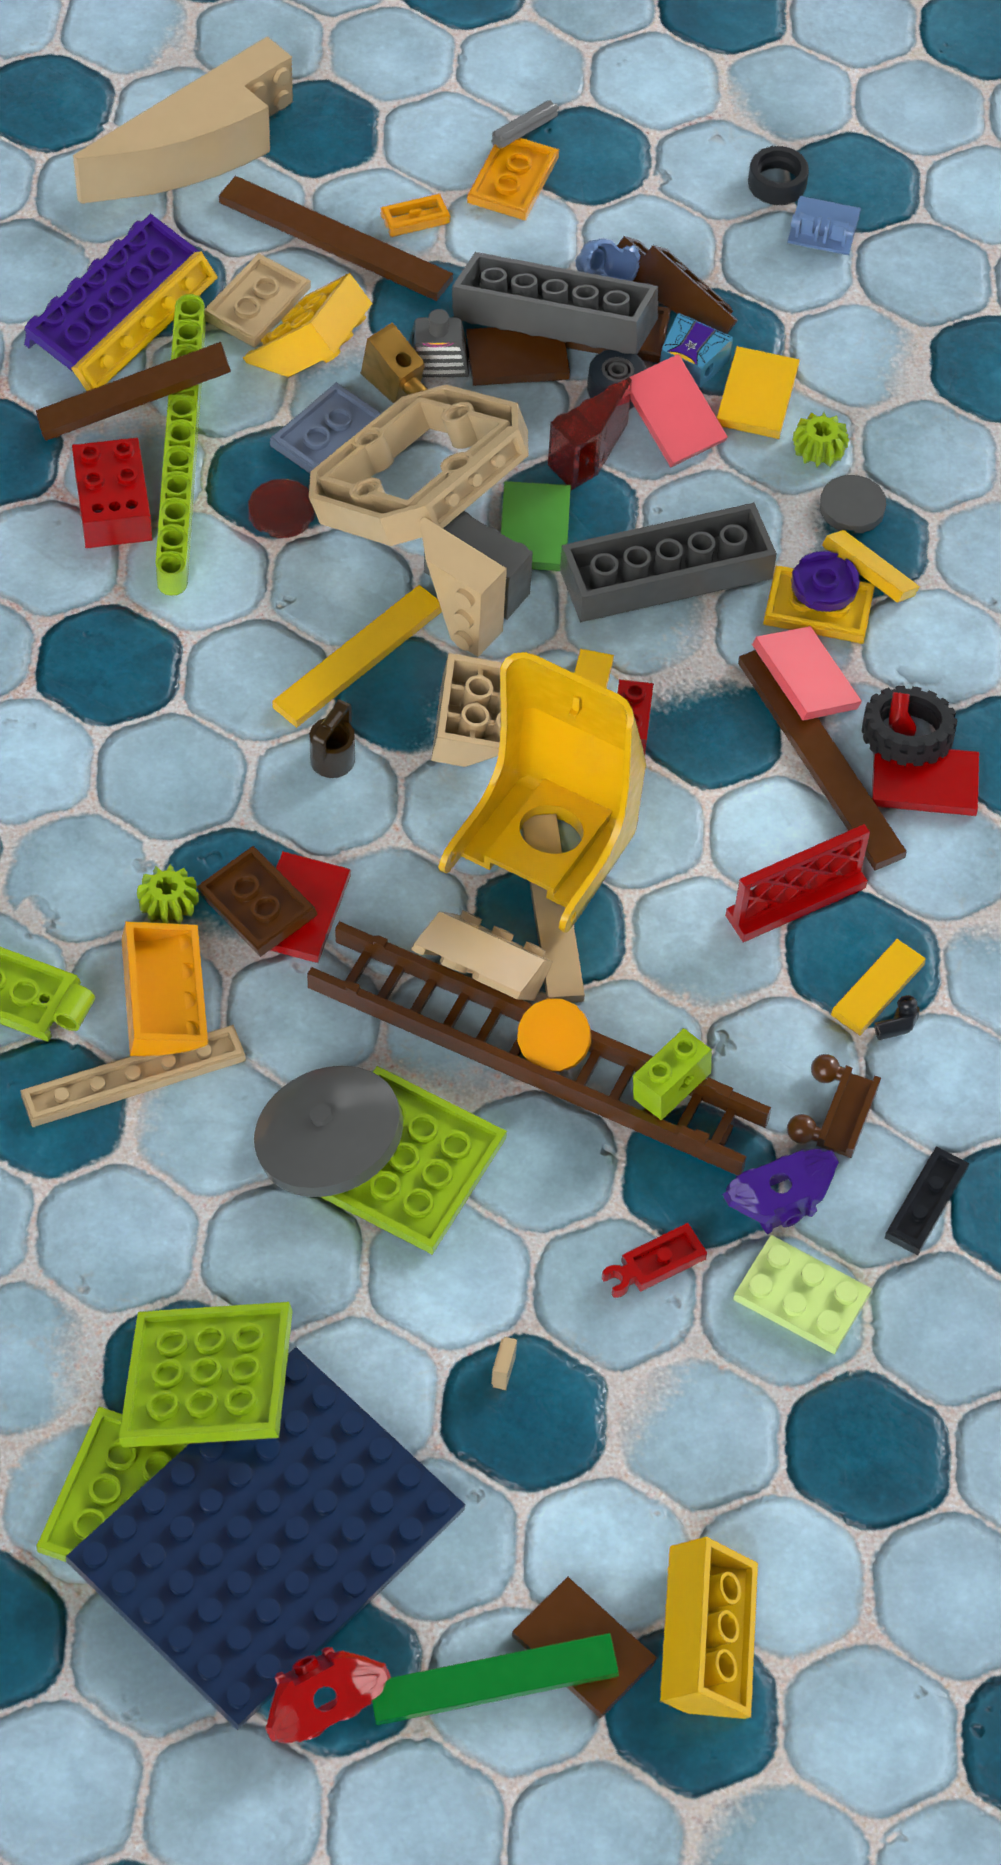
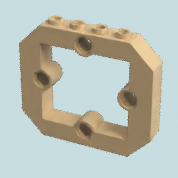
[309,384,529,546]

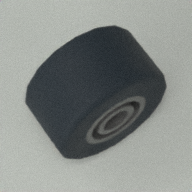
[587,349,646,412]

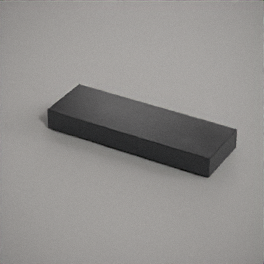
[884,1146,970,1255]

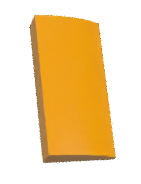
[121,921,208,1056]

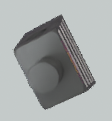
[409,309,469,377]

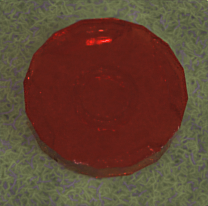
[249,479,315,538]

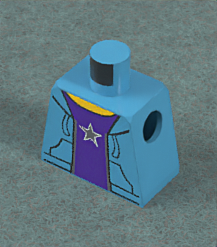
[660,313,733,388]

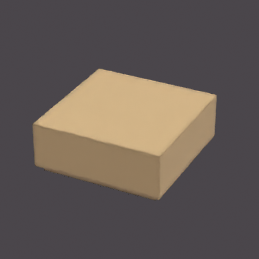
[492,1336,517,1390]

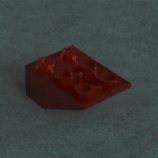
[548,377,632,490]

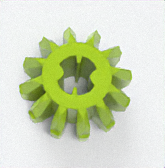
[792,411,849,468]
[137,864,199,924]

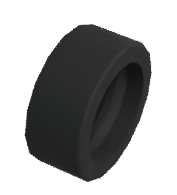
[748,146,809,205]

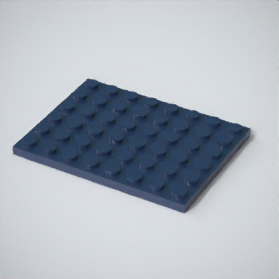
[66,1347,466,1730]

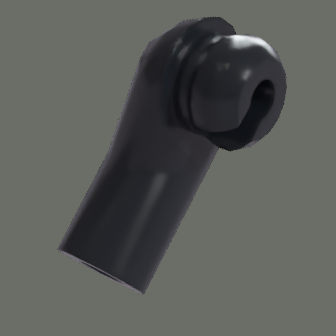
[874,995,920,1040]

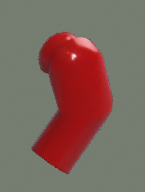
[888,692,916,736]

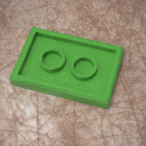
[501,481,571,571]

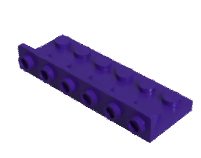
[24,213,205,373]

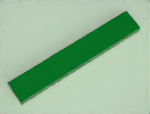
[372,1633,619,1726]

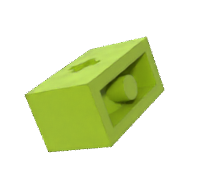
[633,1028,712,1120]

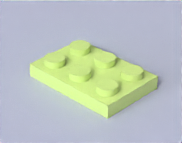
[733,1235,872,1355]

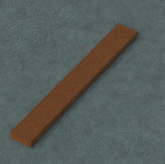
[219,175,453,301]
[738,650,907,871]

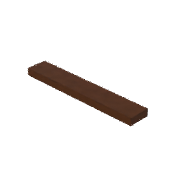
[36,342,231,441]

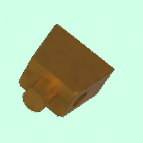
[361,323,428,403]

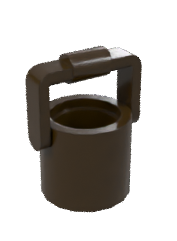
[309,699,355,778]

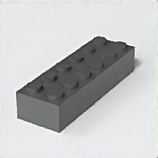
[452,252,658,355]
[560,503,777,622]

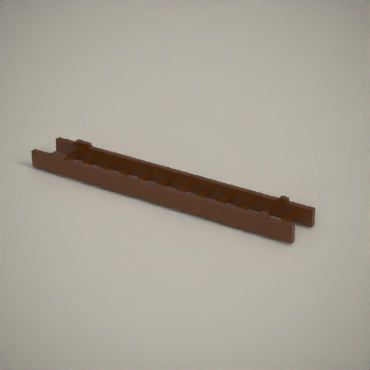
[307,921,772,1176]

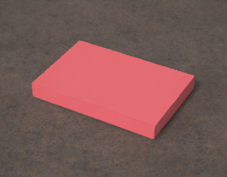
[622,354,728,468]
[752,626,862,720]

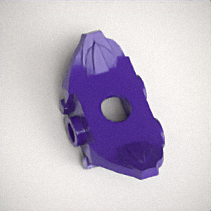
[722,1149,839,1234]

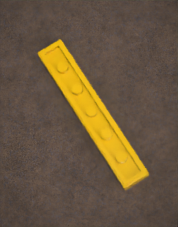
[71,251,218,391]
[272,584,442,728]

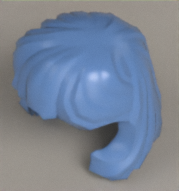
[575,238,640,281]

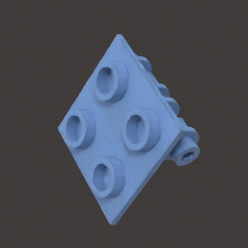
[787,196,861,255]

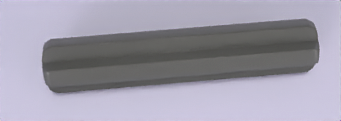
[491,100,559,148]

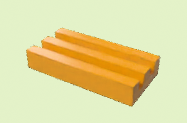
[380,193,450,237]

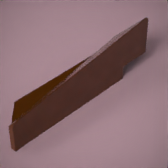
[617,236,738,334]

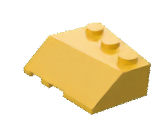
[243,273,372,377]

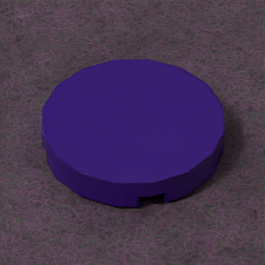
[791,551,859,611]

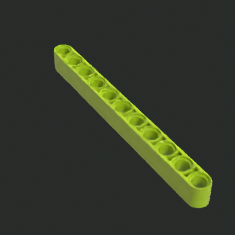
[155,294,206,596]

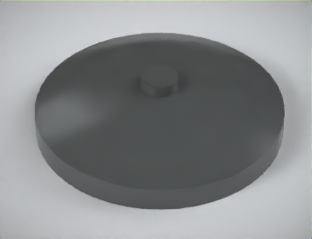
[254,1066,403,1197]

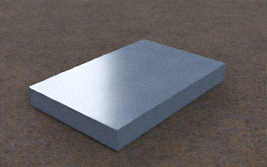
[270,382,382,473]

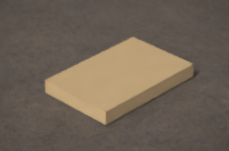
[205,253,311,348]

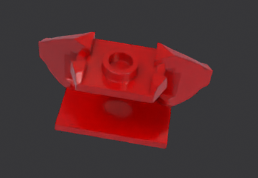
[265,1647,391,1743]

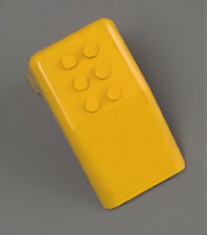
[438,652,646,933]

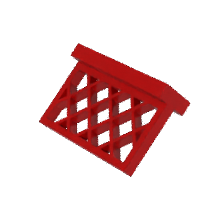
[725,824,870,943]

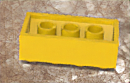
[660,1536,758,1719]

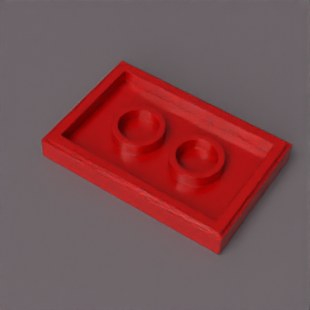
[872,749,979,816]
[270,851,351,963]

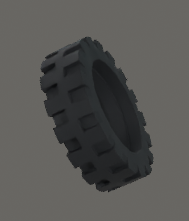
[862,686,957,766]

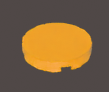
[517,999,591,1072]

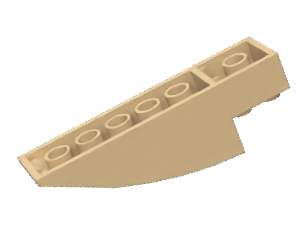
[73,36,293,204]

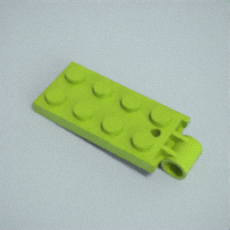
[0,947,95,1042]

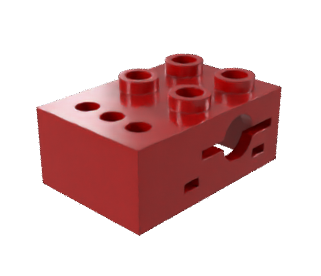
[72,437,153,549]

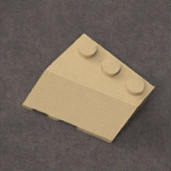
[420,517,507,657]
[431,653,502,767]
[411,910,553,1001]

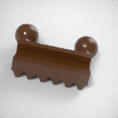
[787,1054,881,1158]

